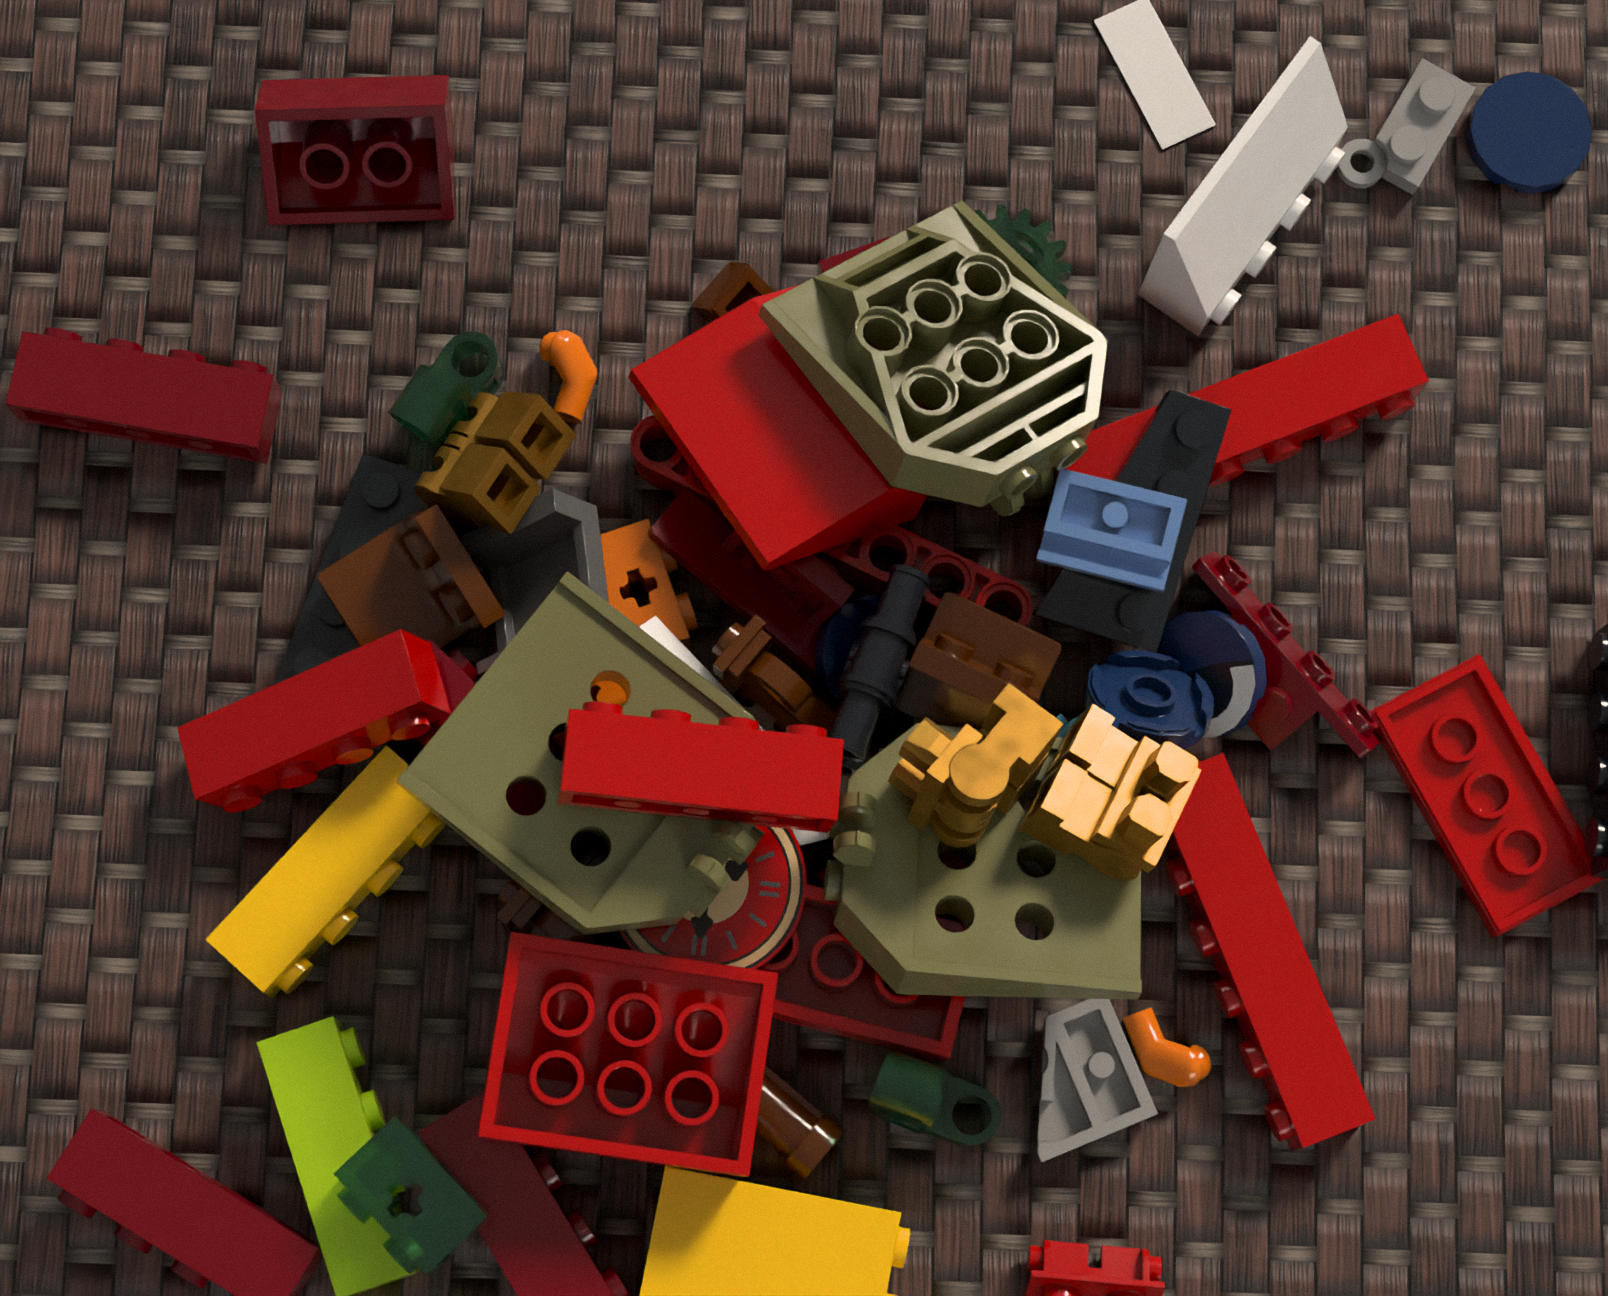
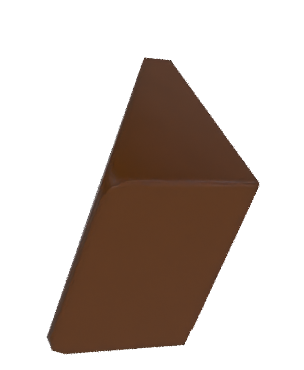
[691,262,774,323]

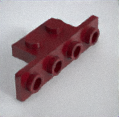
[648,489,855,682]
[1192,551,1382,758]

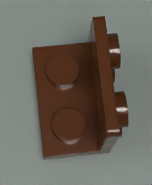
[316,504,506,649]

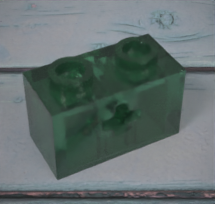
[334,1116,492,1275]

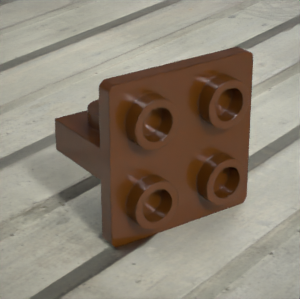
[894,591,1062,729]

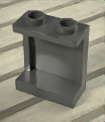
[460,488,609,678]

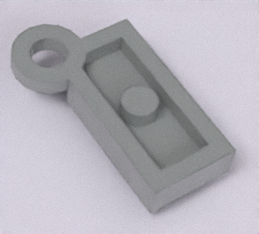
[1336,58,1476,195]

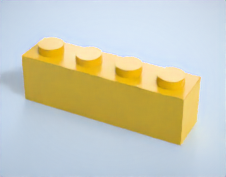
[205,745,446,998]

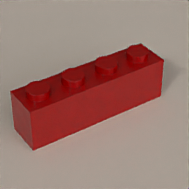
[177,629,451,813]
[557,702,844,833]

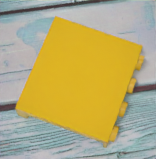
[639,1166,910,1296]

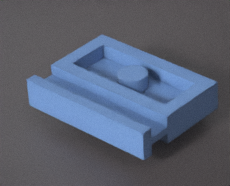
[1036,469,1187,593]

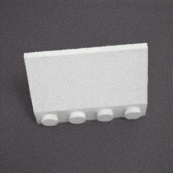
[1138,36,1348,336]

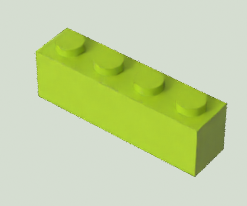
[256,1016,427,1296]

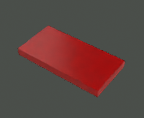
[1370,654,1605,938]

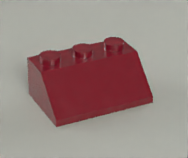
[255,75,455,225]

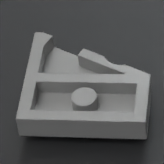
[1036,999,1158,1163]

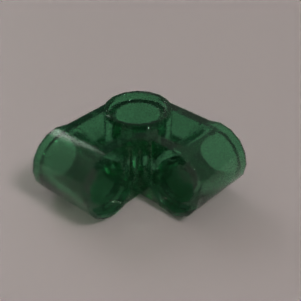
[388,332,504,450]
[868,1048,1002,1148]

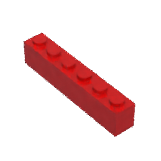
[1053,313,1429,486]
[1164,753,1376,1150]

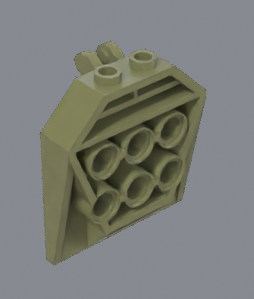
[759,201,1108,516]
[397,571,765,936]
[823,723,1142,1000]

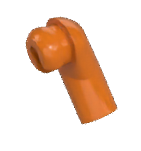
[539,330,598,424]
[1122,1007,1211,1087]

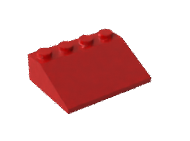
[628,284,928,571]
[476,932,778,1177]

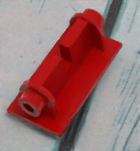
[1024,1239,1165,1296]

